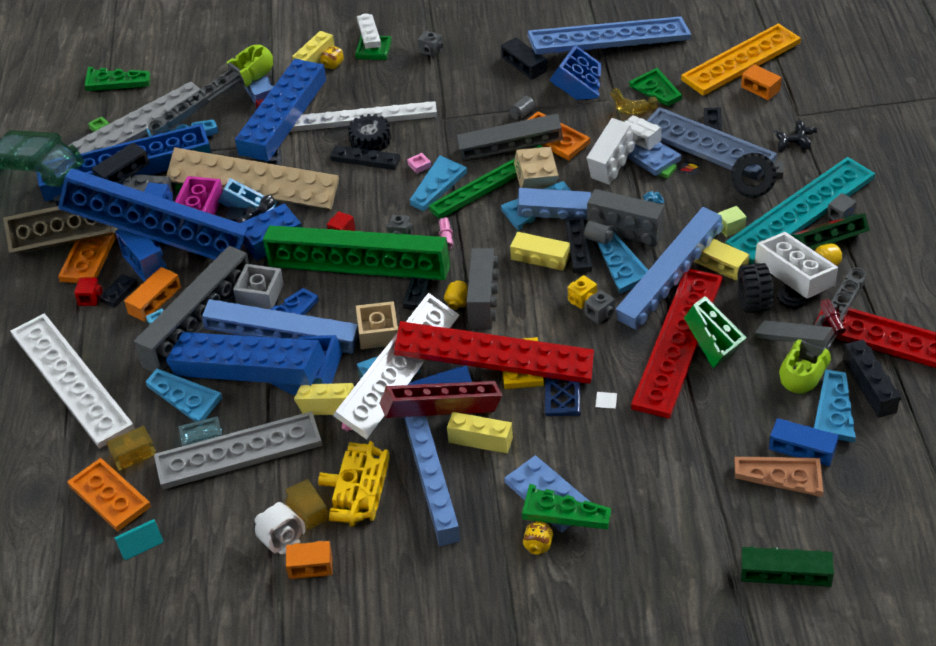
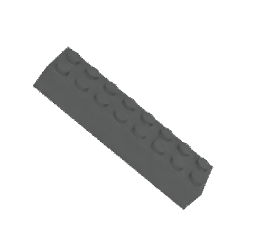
[134,246,249,372]

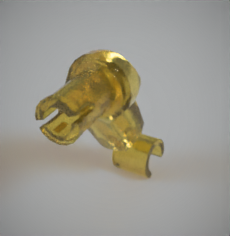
[610,88,658,114]

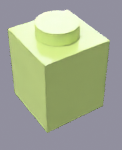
[718,206,746,237]

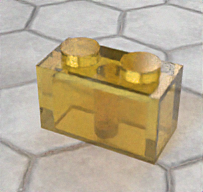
[106,426,156,471]
[285,479,329,531]

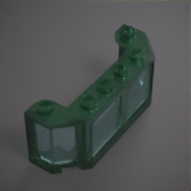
[0,130,84,187]

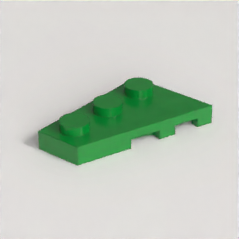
[628,68,683,106]

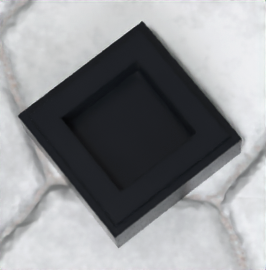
[225,207,246,222]

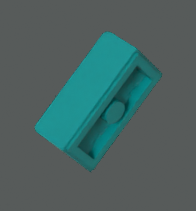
[115,519,163,560]

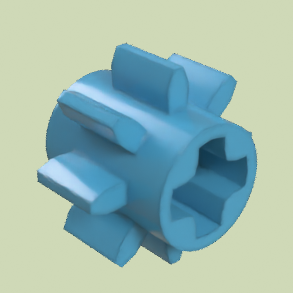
[642,191,664,204]

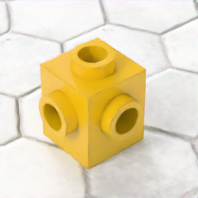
[568,275,597,309]

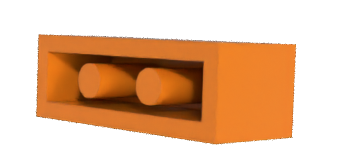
[124,267,181,322]

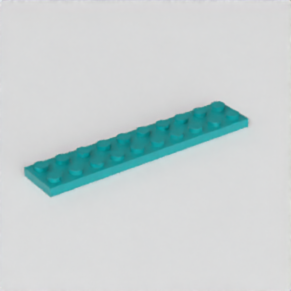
[725,157,875,264]

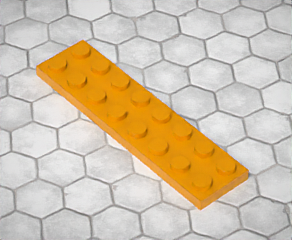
[681,23,801,96]

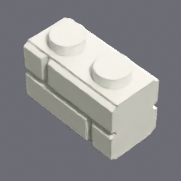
[625,115,661,150]

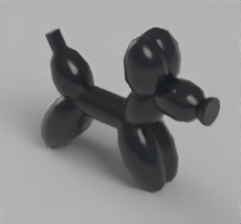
[773,120,817,152]
[236,194,275,223]

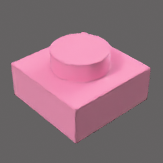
[407,153,431,173]

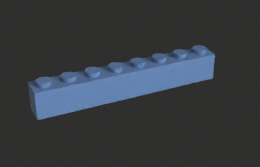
[616,207,723,330]
[202,299,358,354]
[403,416,460,546]

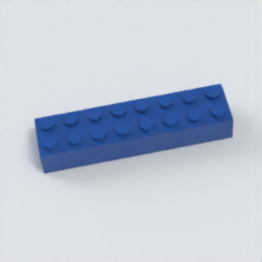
[235,59,326,162]
[166,332,325,386]

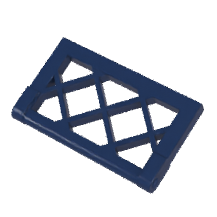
[545,377,581,416]

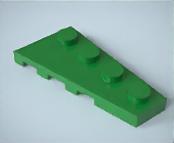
[84,67,151,91]
[522,484,611,530]

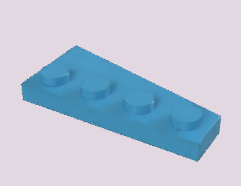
[814,369,856,443]

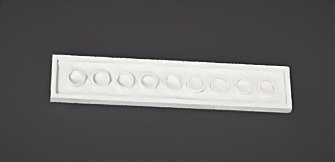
[333,293,459,439]
[11,313,135,449]

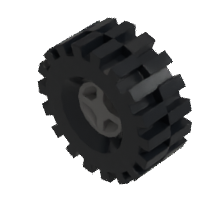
[348,114,391,151]

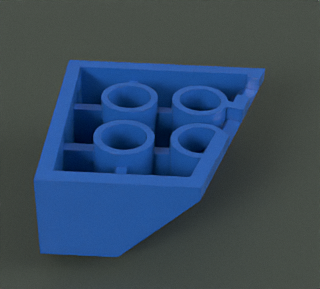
[271,335,343,395]

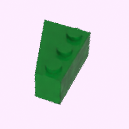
[684,296,747,369]

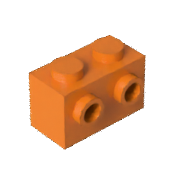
[741,64,782,100]
[286,541,333,579]

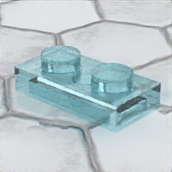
[178,416,222,446]

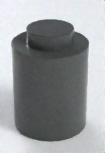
[510,96,536,120]
[584,221,614,245]

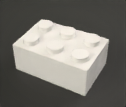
[587,118,635,185]

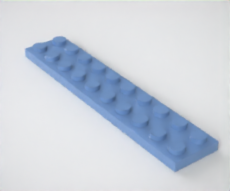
[528,17,691,54]

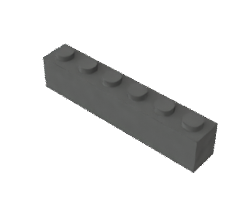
[457,113,563,161]

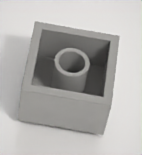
[233,264,284,309]

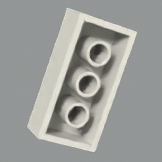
[755,232,838,298]

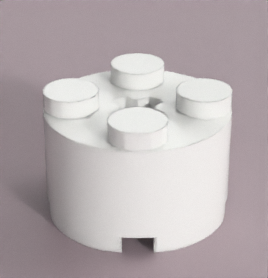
[255,502,305,554]

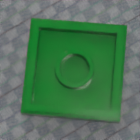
[355,36,392,60]

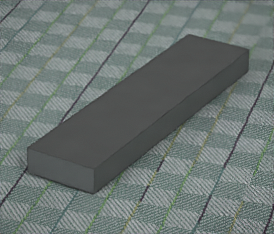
[755,320,834,346]

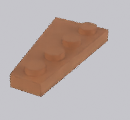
[734,457,823,497]

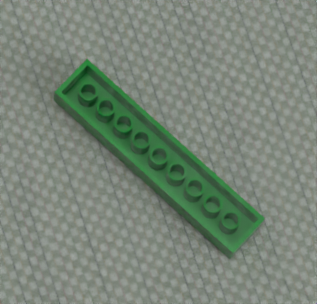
[263,225,450,280]

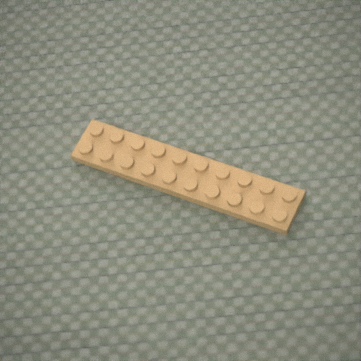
[166,147,339,210]

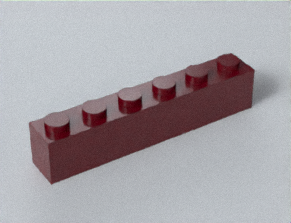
[379,381,502,418]

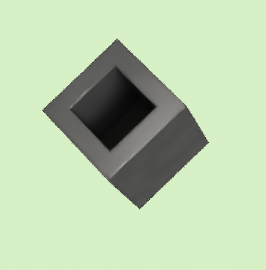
[827,193,857,221]

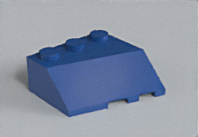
[550,45,601,100]

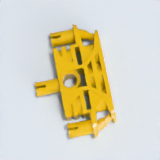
[318,441,389,527]

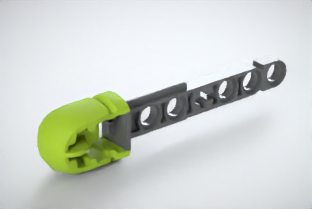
[148,45,273,136]
[779,267,866,394]

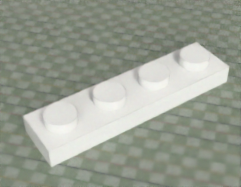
[357,14,381,49]

